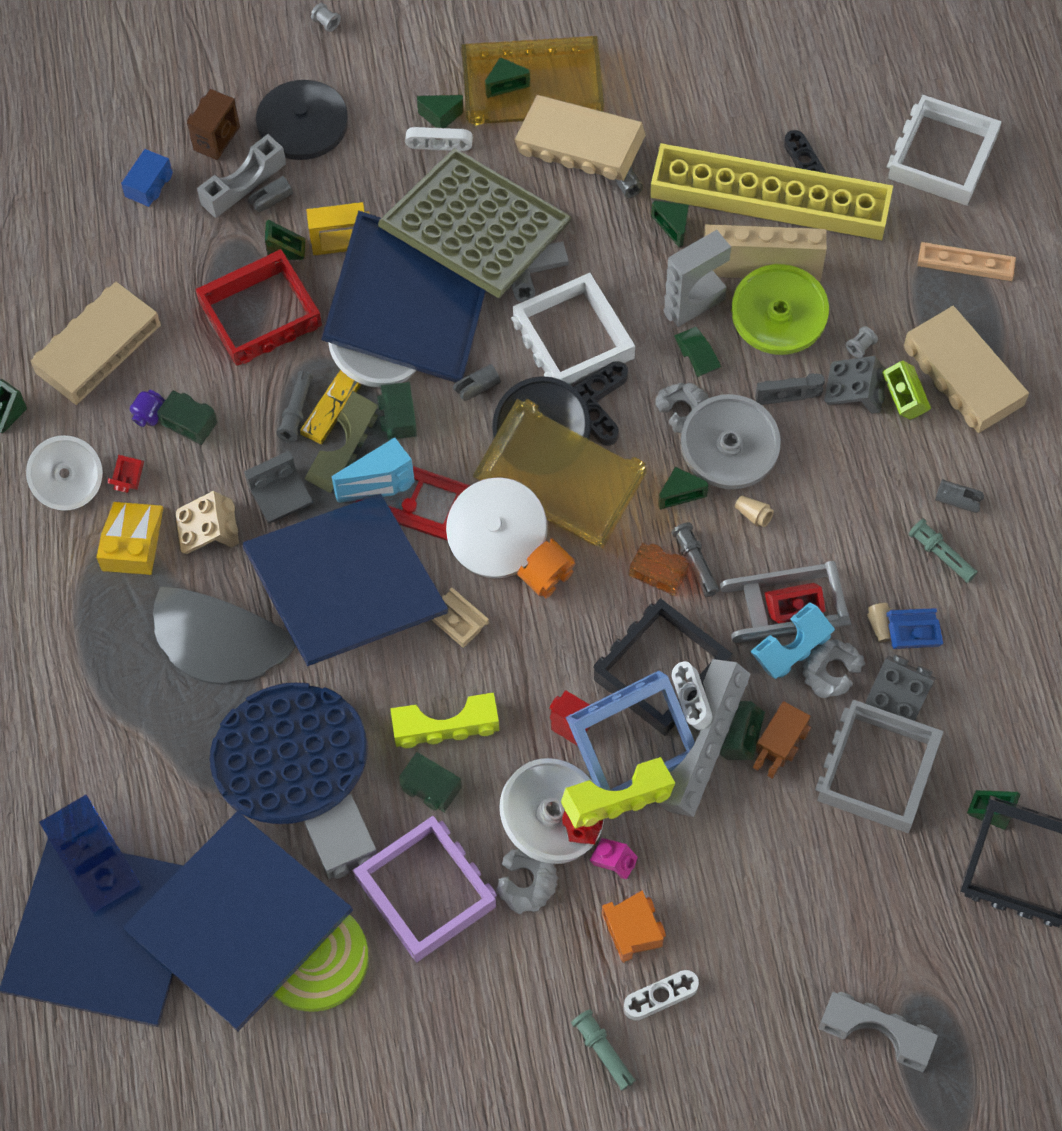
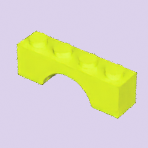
[390,693,499,748]
[561,757,675,828]

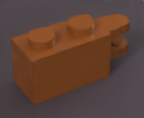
[753,701,812,779]

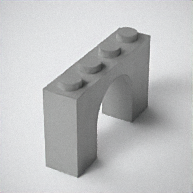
[664,230,731,327]

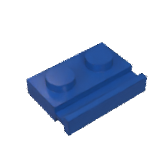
[886,608,943,649]

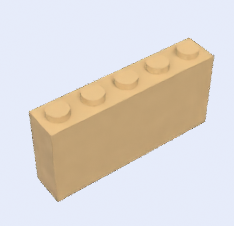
[515,95,646,181]
[704,224,827,281]
[31,282,161,405]
[904,305,1029,433]

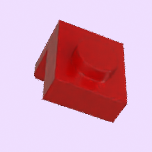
[107,454,144,493]

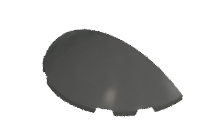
[153,587,296,685]

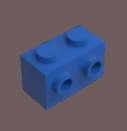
[121,149,173,207]

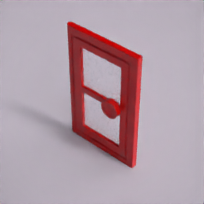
[356,466,471,541]

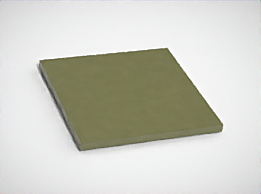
[378,148,572,298]

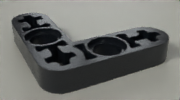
[784,130,826,173]
[573,361,628,446]

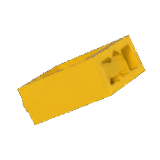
[306,202,370,256]

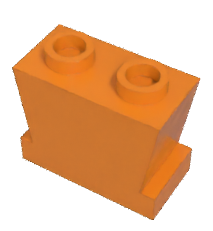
[602,890,666,963]

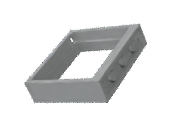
[815,700,944,833]

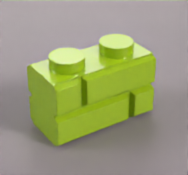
[882,361,931,420]

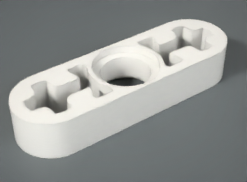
[405,127,473,151]
[672,662,713,730]
[624,970,699,1021]

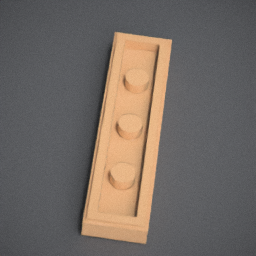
[917,242,1016,281]

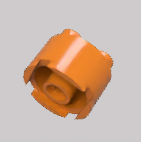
[517,538,576,599]

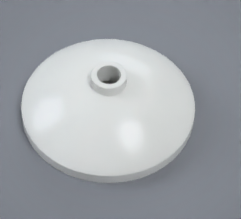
[26,436,102,510]

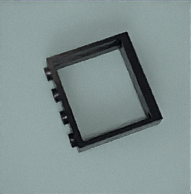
[593,598,732,736]
[960,796,1062,928]

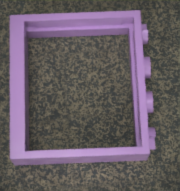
[353,816,497,963]

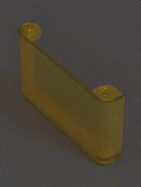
[461,36,604,125]
[473,399,648,550]

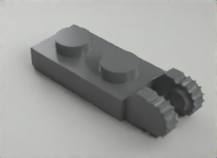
[755,373,825,405]

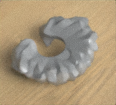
[655,383,709,433]
[803,639,865,698]
[496,848,559,914]

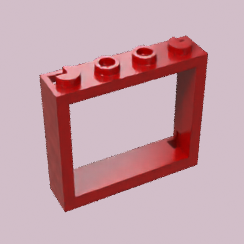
[195,249,322,366]

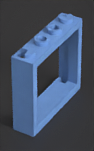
[566,671,695,791]

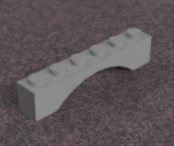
[656,659,751,817]

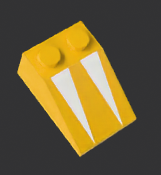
[96,502,164,575]

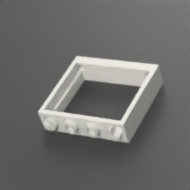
[887,95,1002,206]
[511,273,635,386]

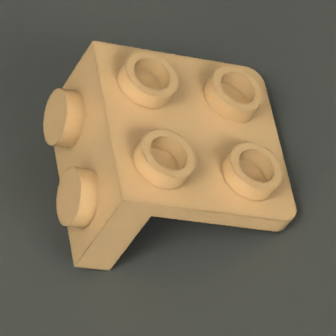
[176,491,239,554]

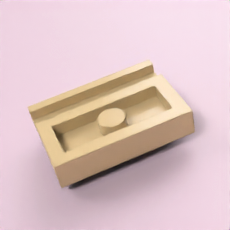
[432,588,489,648]

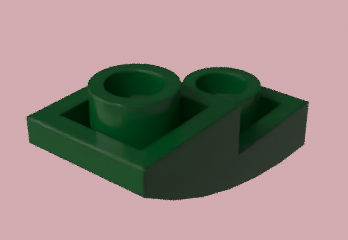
[674,326,722,377]

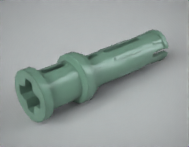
[908,518,978,583]
[571,1009,636,1091]

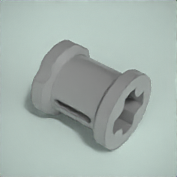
[311,2,341,32]
[846,326,878,358]

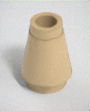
[735,495,774,527]
[867,603,892,643]

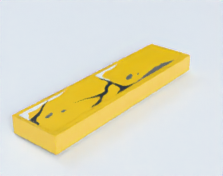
[300,370,362,445]

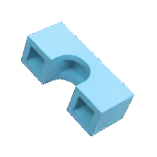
[750,602,835,679]

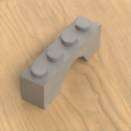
[197,134,286,218]
[818,992,938,1073]

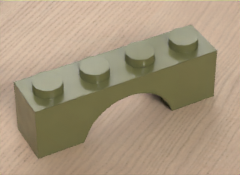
[304,391,378,493]

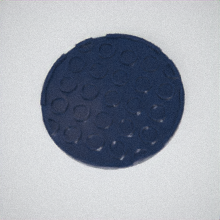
[210,682,368,824]

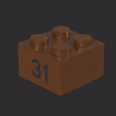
[187,89,240,161]

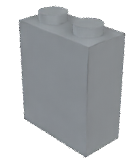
[304,794,377,879]

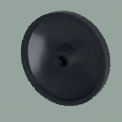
[256,80,348,160]
[492,376,591,475]

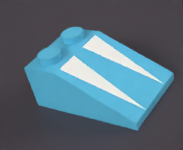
[332,438,415,503]

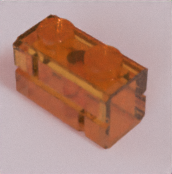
[629,543,689,596]

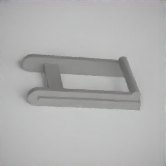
[720,561,852,643]

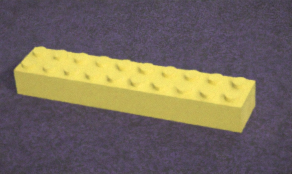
[651,143,893,240]

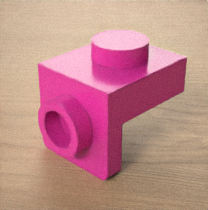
[590,838,638,880]

